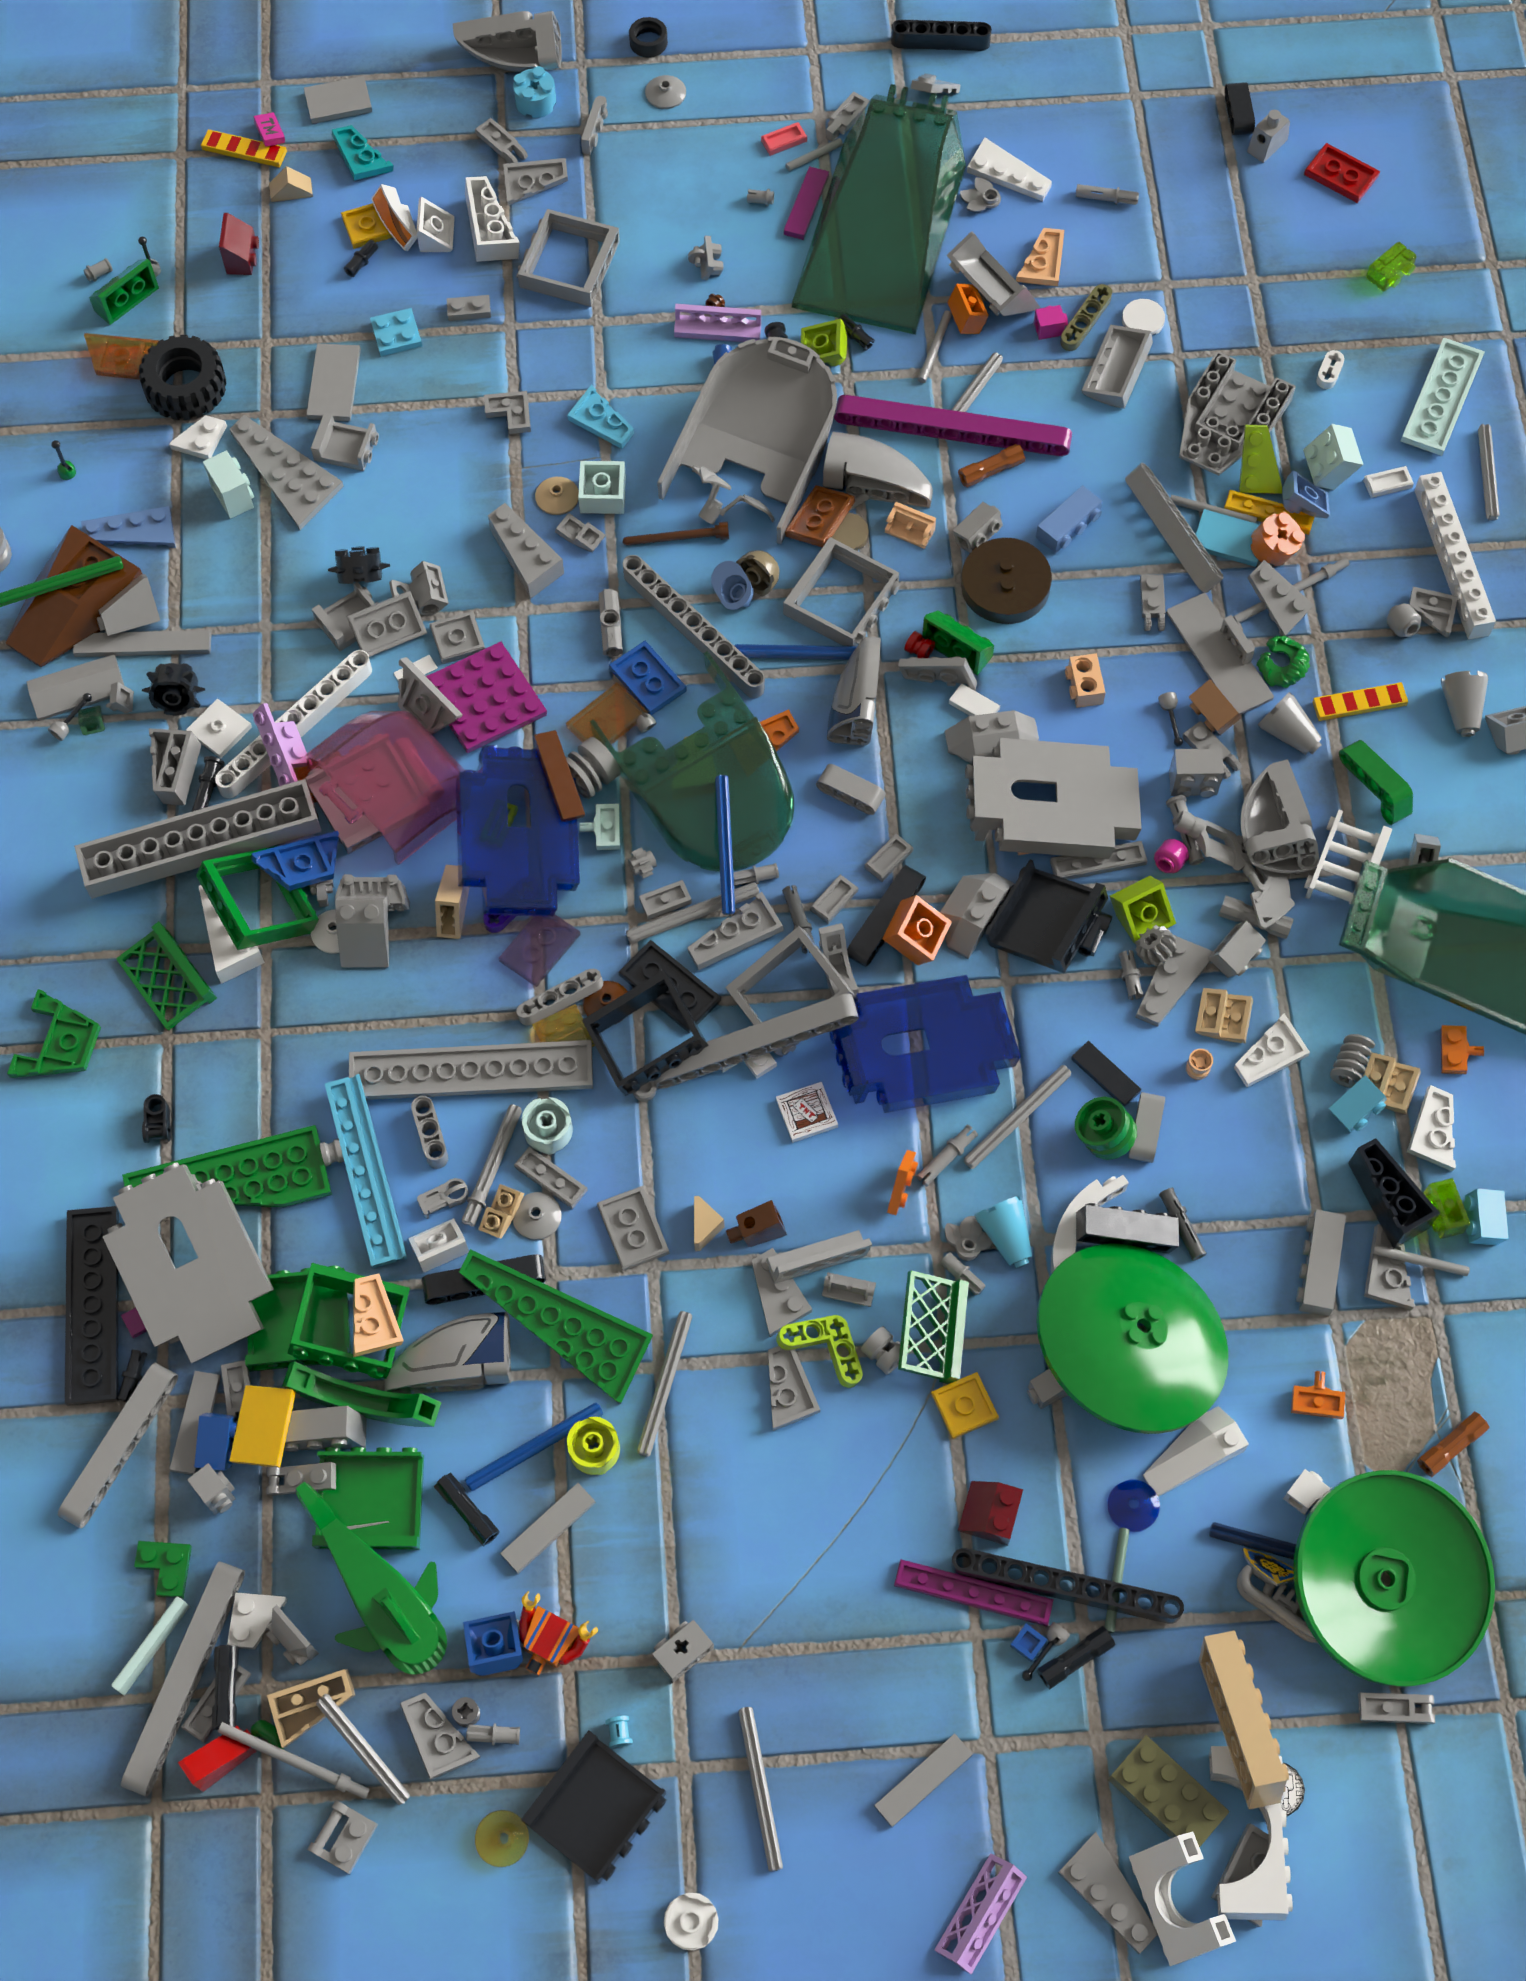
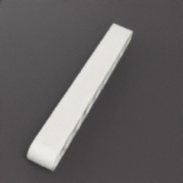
[215,650,372,799]

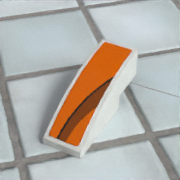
[371,184,417,251]

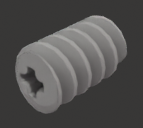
[1330,1034,1375,1088]

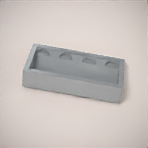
[1082,325,1153,409]

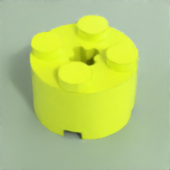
[567,1417,620,1475]

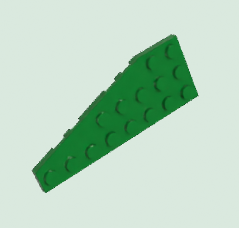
[122,1125,332,1208]

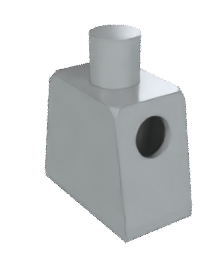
[1247,110,1290,163]

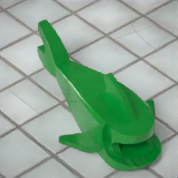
[295,1482,447,1675]

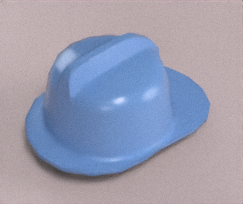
[711,561,754,610]

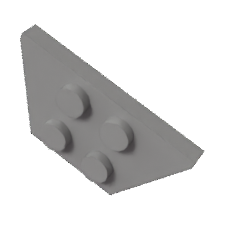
[398,657,463,736]

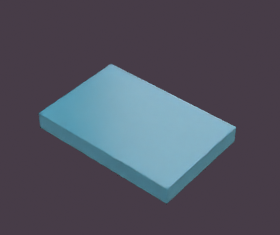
[1196,509,1260,567]

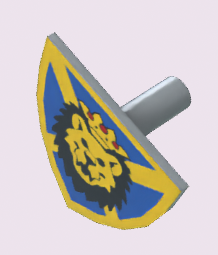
[1242,1548,1294,1598]

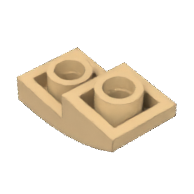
[478,1184,524,1239]

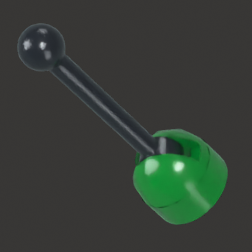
[51,440,76,480]

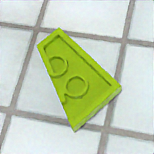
[1239,425,1282,494]

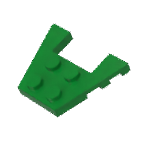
[7,989,101,1078]

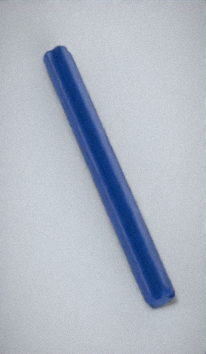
[735,644,857,660]
[715,775,735,915]
[465,1403,603,1491]

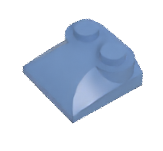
[1282,470,1330,518]

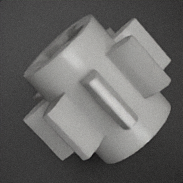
[628,847,657,878]

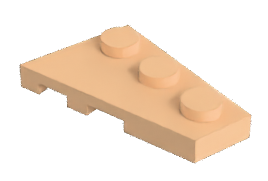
[1016,228,1065,286]
[353,1274,404,1357]

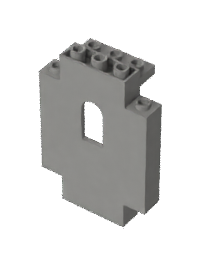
[965,738,1142,859]
[103,1162,274,1363]

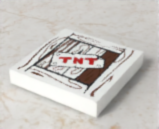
[776,1082,838,1143]

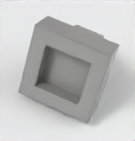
[106,682,134,714]

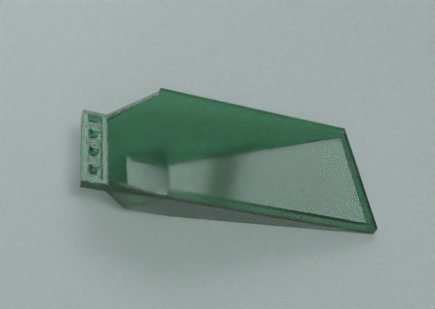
[1339,857,1526,1035]

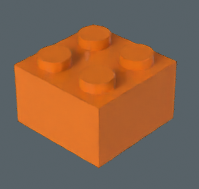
[882,895,952,965]

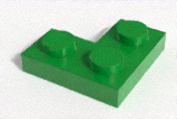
[134,1541,192,1599]

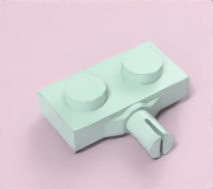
[580,804,620,850]

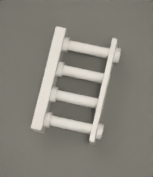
[1304,810,1392,917]

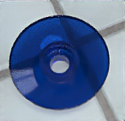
[1107,1480,1160,1532]

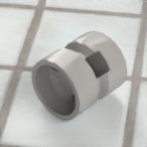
[861,1326,908,1375]

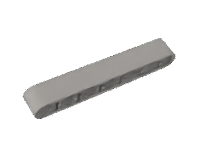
[1125,463,1224,593]
[58,1363,178,1529]

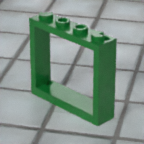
[196,846,319,950]
[287,1263,410,1379]

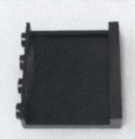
[985,859,1108,973]
[521,1730,667,1884]

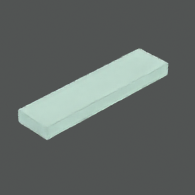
[111,1596,190,1696]

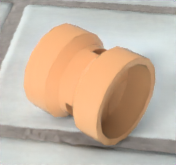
[1186,1049,1213,1080]

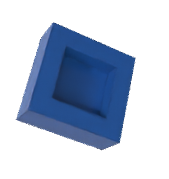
[1010,1623,1048,1662]

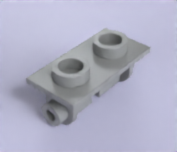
[822,1272,876,1307]

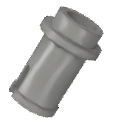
[747,189,774,206]
[83,258,113,282]

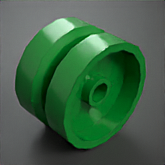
[1075,1096,1137,1160]

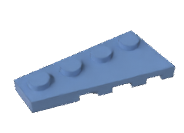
[81,506,176,548]

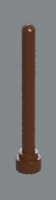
[623,521,729,546]

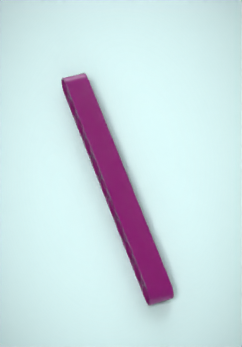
[834,395,1072,456]

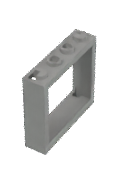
[516,209,620,307]
[783,537,901,646]
[725,926,856,1057]

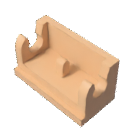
[885,502,936,549]

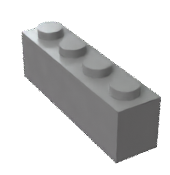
[1296,1209,1346,1317]

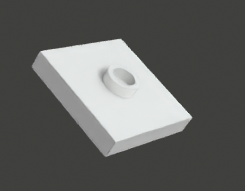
[186,698,252,758]

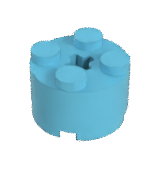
[513,66,556,118]

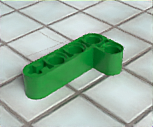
[1339,740,1413,825]

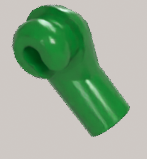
[251,1720,284,1750]

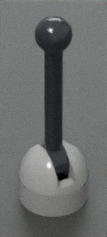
[138,236,161,277]
[1158,692,1183,746]
[48,693,92,741]
[1022,1622,1070,1681]

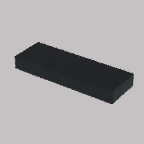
[1071,1040,1141,1107]

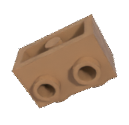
[1189,679,1242,735]

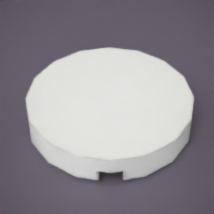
[1122,299,1165,335]
[664,1893,719,1951]

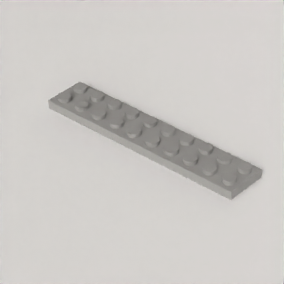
[349,1040,593,1100]

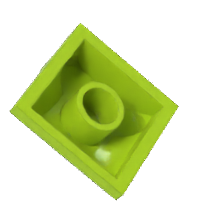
[801,319,847,366]

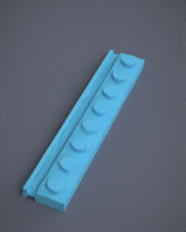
[325,1074,408,1268]

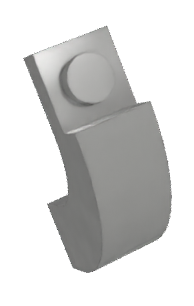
[819,923,861,1008]

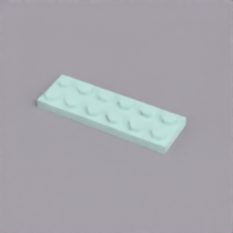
[1401,338,1485,456]

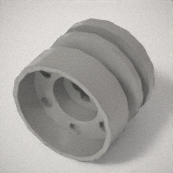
[566,737,621,799]

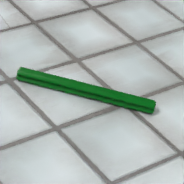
[0,556,123,607]

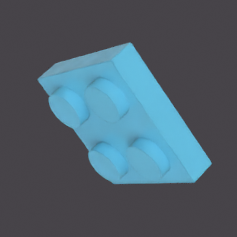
[370,308,422,357]

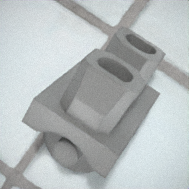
[688,235,724,280]

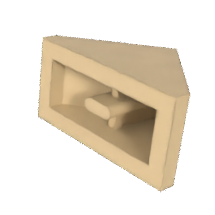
[269,166,313,202]
[694,1196,725,1251]

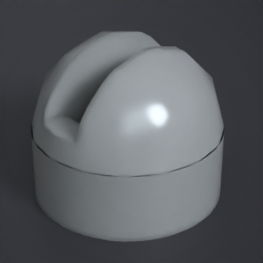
[636,713,657,733]

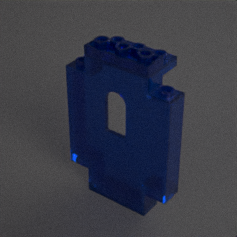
[456,745,580,917]
[829,975,1021,1113]

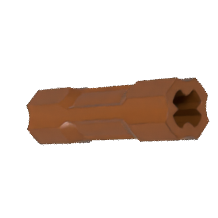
[958,444,1025,488]
[1417,1411,1490,1477]

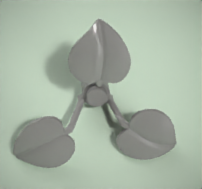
[692,466,775,524]

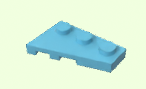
[567,384,634,449]

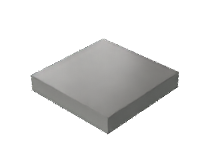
[429,611,485,664]

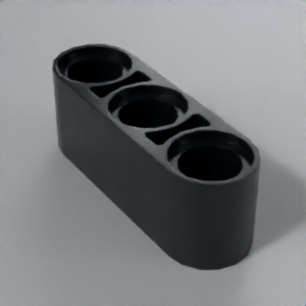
[1224,82,1255,135]

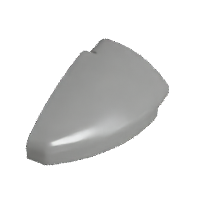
[823,431,933,508]

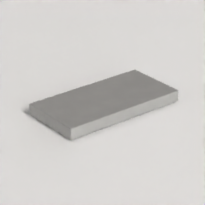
[306,343,361,421]

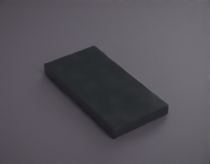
[618,940,721,1033]

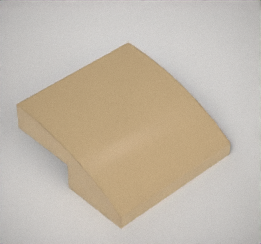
[1195,988,1253,1044]
[1363,1053,1421,1114]

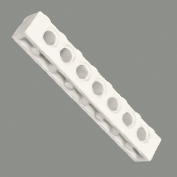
[1414,472,1496,640]

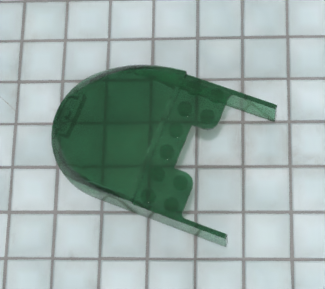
[590,651,794,872]

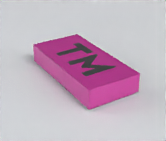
[254,112,285,146]

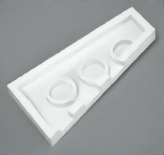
[967,137,1052,202]

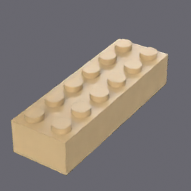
[1199,1630,1289,1810]

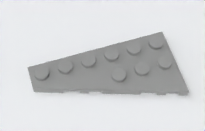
[230,415,344,530]

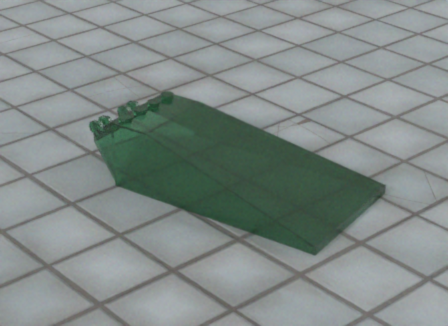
[792,84,966,335]

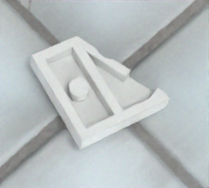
[169,415,227,460]
[227,1593,287,1650]

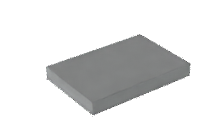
[304,76,372,124]
[347,591,427,657]
[597,1186,670,1271]

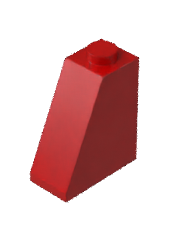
[178,1726,257,1792]

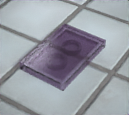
[499,906,581,987]

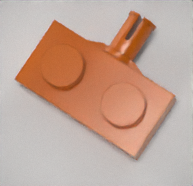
[1441,1025,1484,1074]
[1291,1371,1345,1419]

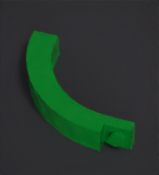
[282,1362,442,1427]

